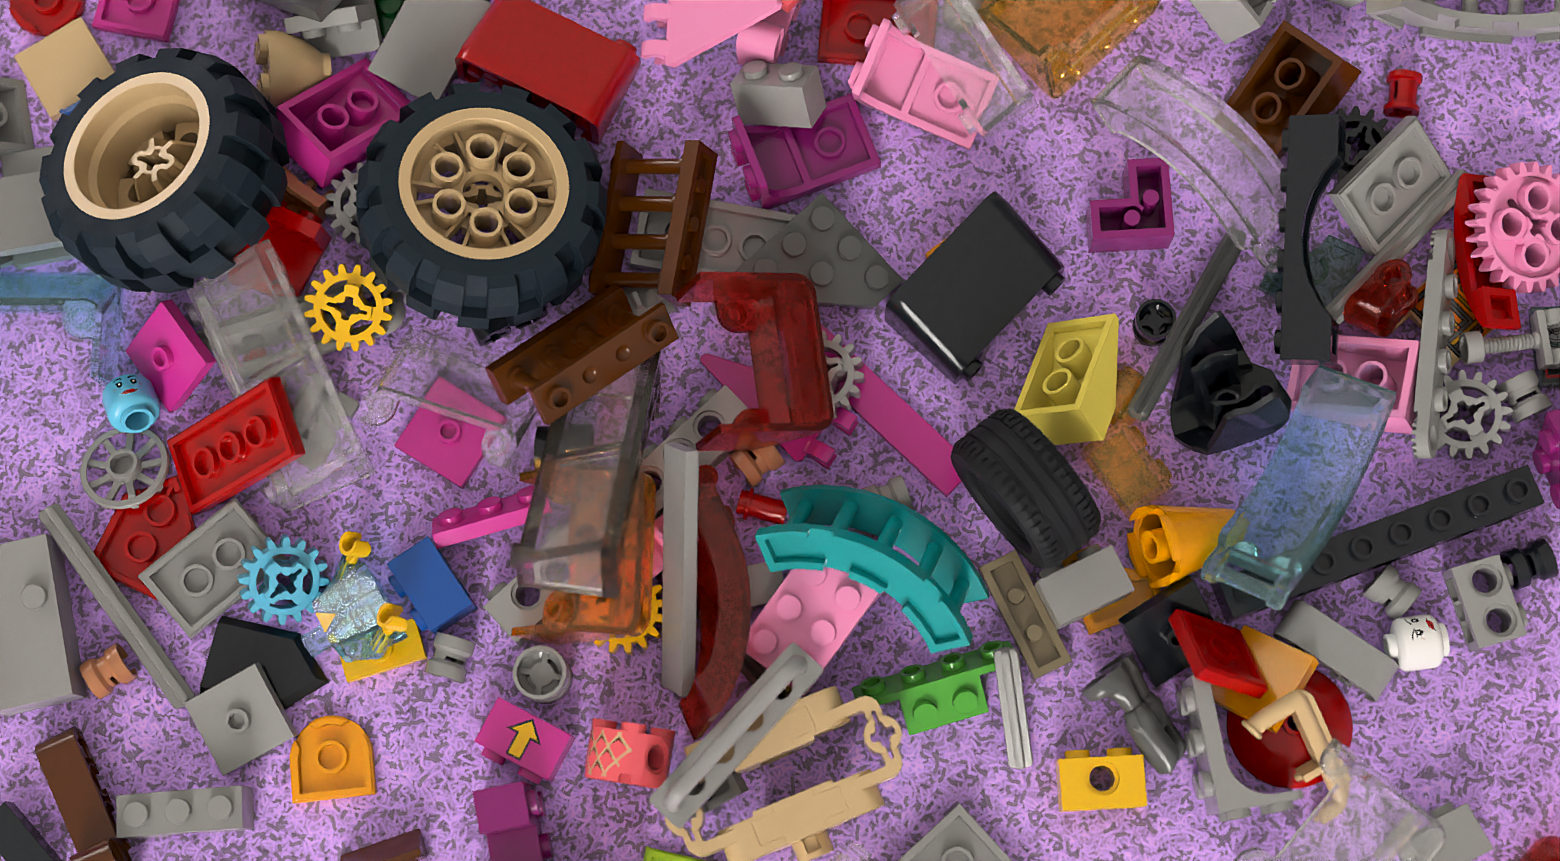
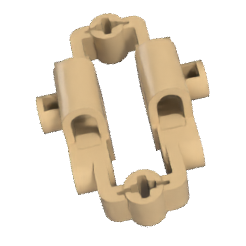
[665,686,902,861]

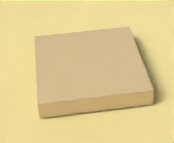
[14,16,115,121]

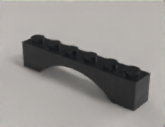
[1274,114,1346,365]

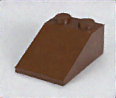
[1215,20,1362,163]

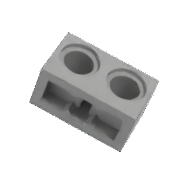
[1442,554,1528,652]

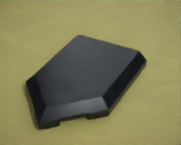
[200,616,330,710]

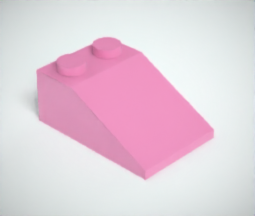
[1287,335,1420,434]

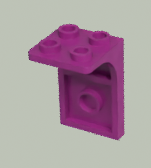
[727,93,881,210]

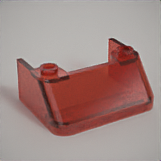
[676,271,834,451]

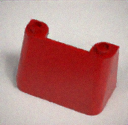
[455,0,641,146]

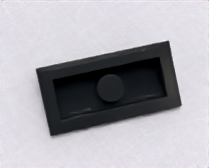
[0,801,62,861]

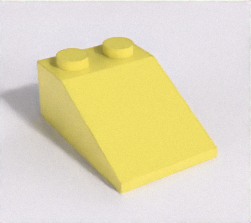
[1014,313,1119,445]

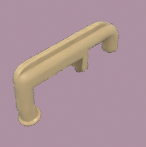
[1242,689,1350,825]

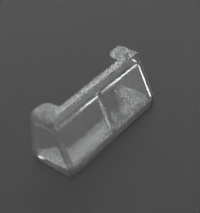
[186,239,376,513]

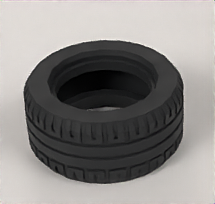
[950,409,1101,569]

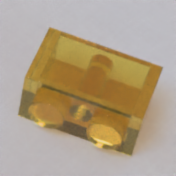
[1081,420,1173,520]

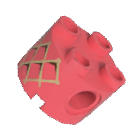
[584,718,676,789]

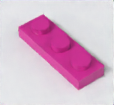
[432,485,556,549]

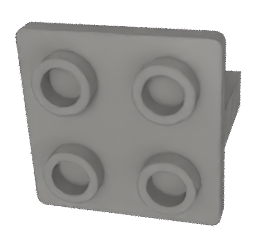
[284,0,383,58]

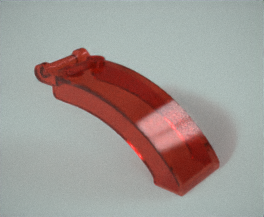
[678,464,751,740]

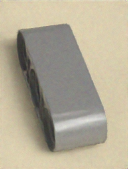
[1273,599,1399,702]

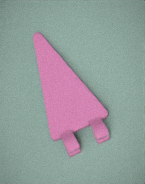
[641,0,782,68]

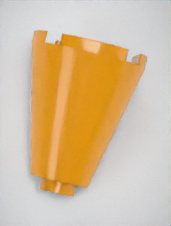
[1127,505,1247,588]

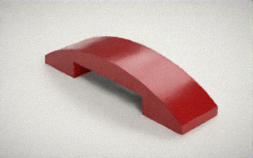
[1454,173,1521,331]

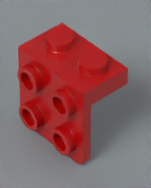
[227,200,332,301]

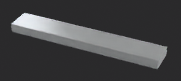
[661,443,699,697]

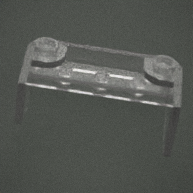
[891,0,1039,142]

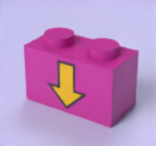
[474,697,576,785]

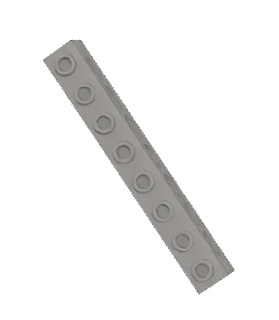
[483,385,760,647]

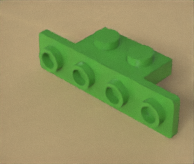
[852,640,1013,736]

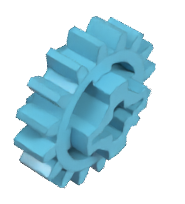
[237,534,329,625]

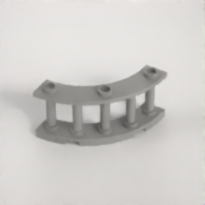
[1366,0,1560,45]

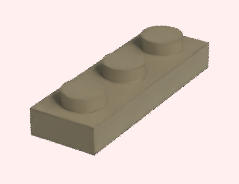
[978,550,1072,680]

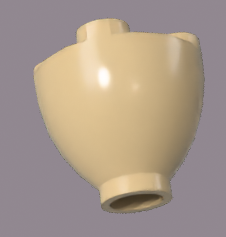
[254,30,331,107]

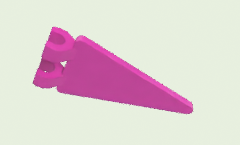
[701,354,859,469]

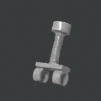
[1459,308,1560,371]

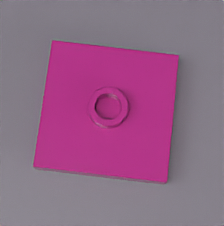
[125,299,216,412]
[394,379,507,489]

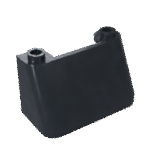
[885,191,1065,385]

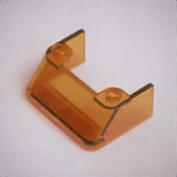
[511,465,656,645]

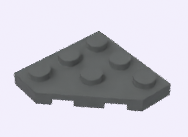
[734,193,904,310]

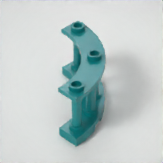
[755,485,990,653]

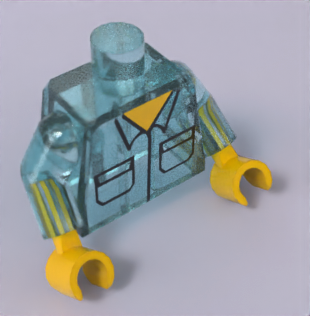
[301,531,408,663]

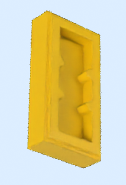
[336,619,428,683]

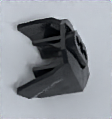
[1170,311,1292,455]

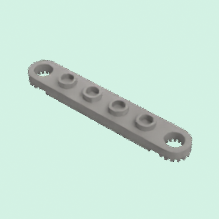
[1411,229,1458,459]

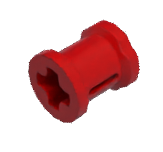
[1383,69,1423,119]

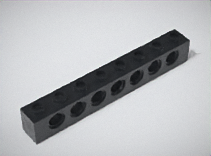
[1211,465,1545,624]

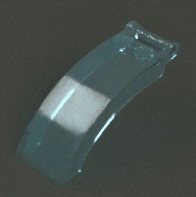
[1201,365,1397,611]

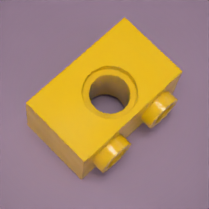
[1055,747,1148,812]

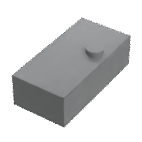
[0,533,87,717]

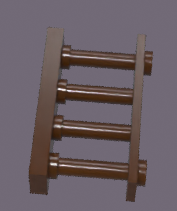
[588,140,718,307]
[485,284,679,426]

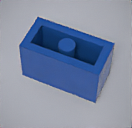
[387,536,478,635]

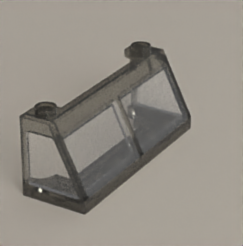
[510,351,661,599]

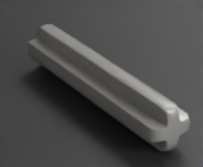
[993,647,1033,769]

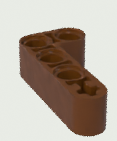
[35,726,132,861]

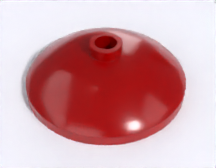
[1226,670,1353,789]

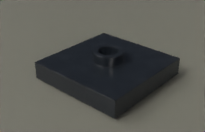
[1118,575,1214,688]

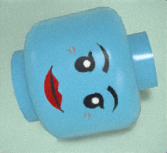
[102,374,160,433]

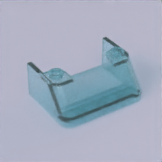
[0,272,124,387]

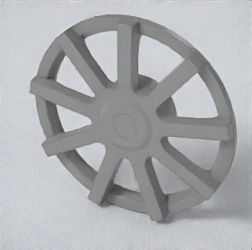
[80,429,171,510]

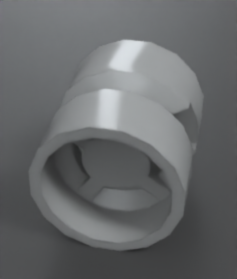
[513,646,573,704]

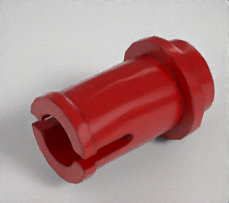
[736,488,787,524]

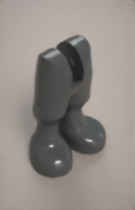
[1081,652,1187,774]

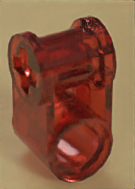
[1343,259,1419,337]

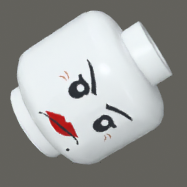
[1383,614,1450,672]

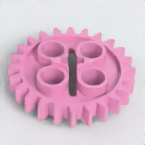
[1465,161,1560,294]

